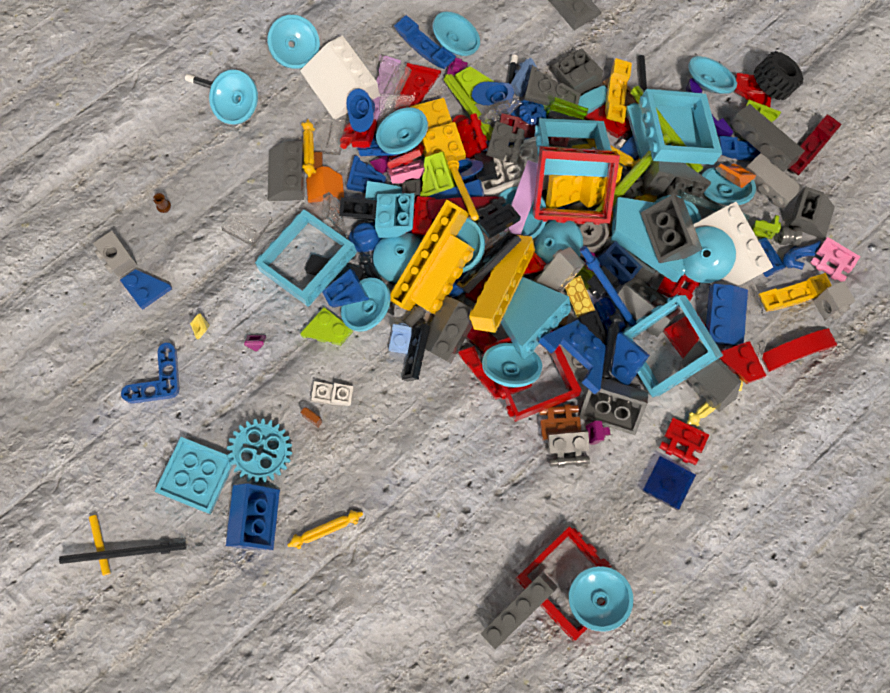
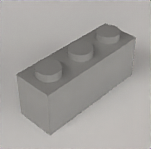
[746,153,803,210]
[534,247,586,293]

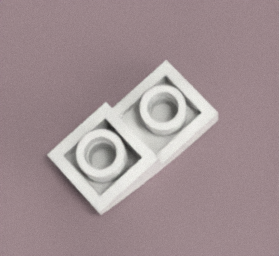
[310,381,353,406]

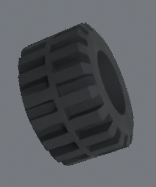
[754,51,804,100]

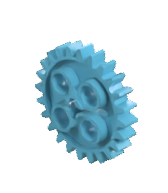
[227,419,292,484]

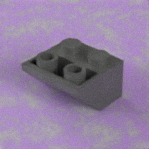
[553,48,603,96]
[789,187,835,239]

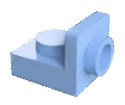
[389,323,412,354]

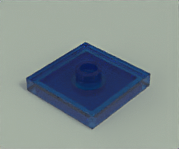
[642,456,696,511]

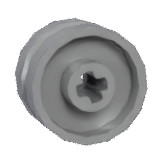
[572,221,609,259]

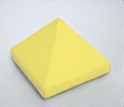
[190,313,210,339]

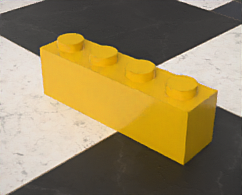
[410,234,475,314]

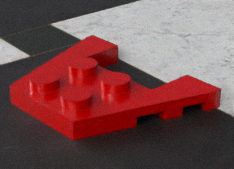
[458,346,532,400]

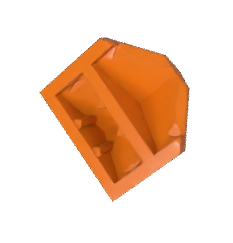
[715,163,756,188]
[306,166,344,203]

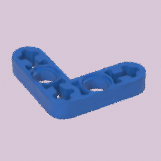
[121,343,180,404]

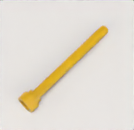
[446,156,479,221]

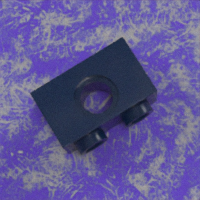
[597,240,642,286]

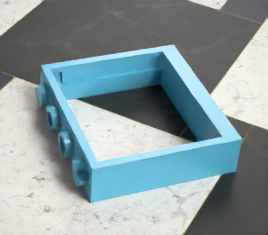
[639,89,722,165]
[534,118,612,177]
[255,210,357,307]
[623,294,723,398]

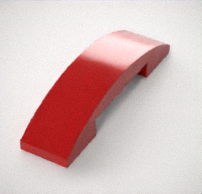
[760,328,838,373]

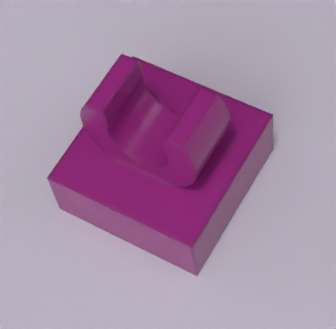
[447,58,468,79]
[586,421,611,445]

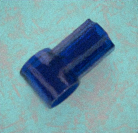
[594,297,626,333]

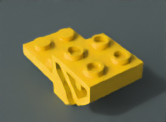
[410,98,466,161]
[546,164,623,209]

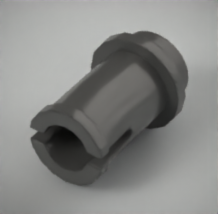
[402,305,426,328]

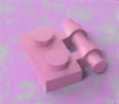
[386,159,425,184]
[810,237,860,282]

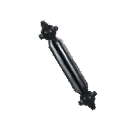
[359,252,396,316]
[602,309,624,379]

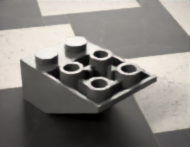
[643,161,711,204]

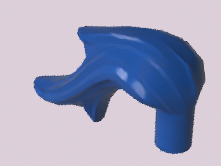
[783,240,821,270]

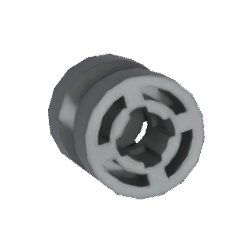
[778,226,803,246]

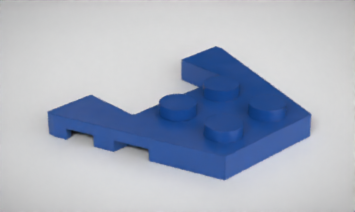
[538,320,606,395]

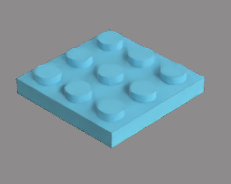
[154,437,233,515]

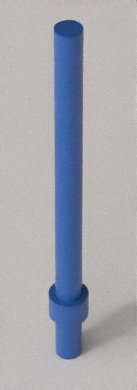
[580,246,637,327]

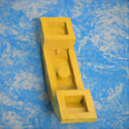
[605,58,632,123]
[758,273,832,312]

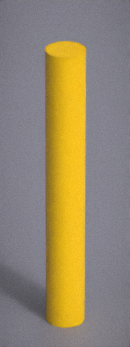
[89,515,111,576]

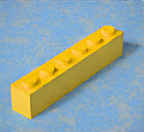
[390,200,469,311]
[469,235,535,333]

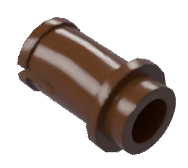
[153,193,171,213]

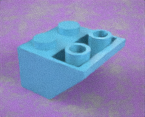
[375,193,415,238]

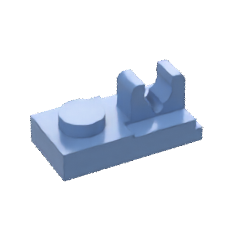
[511,58,539,97]

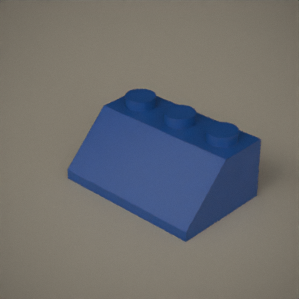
[706,284,748,346]
[226,483,280,550]

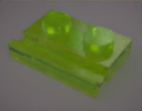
[546,97,588,119]

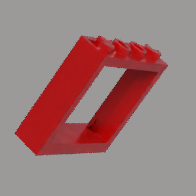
[532,146,620,225]
[482,330,582,422]
[515,526,612,641]

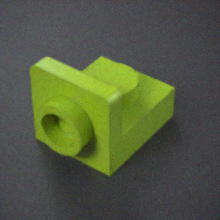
[751,215,781,239]

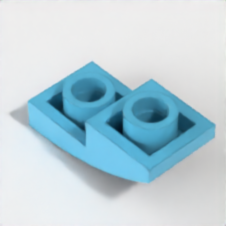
[578,85,607,116]
[365,181,402,200]

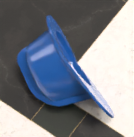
[472,82,514,110]
[346,89,375,132]
[451,158,483,184]
[349,222,382,253]

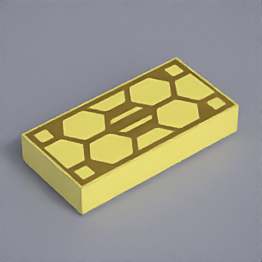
[565,276,595,318]

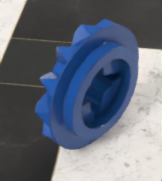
[519,102,547,125]

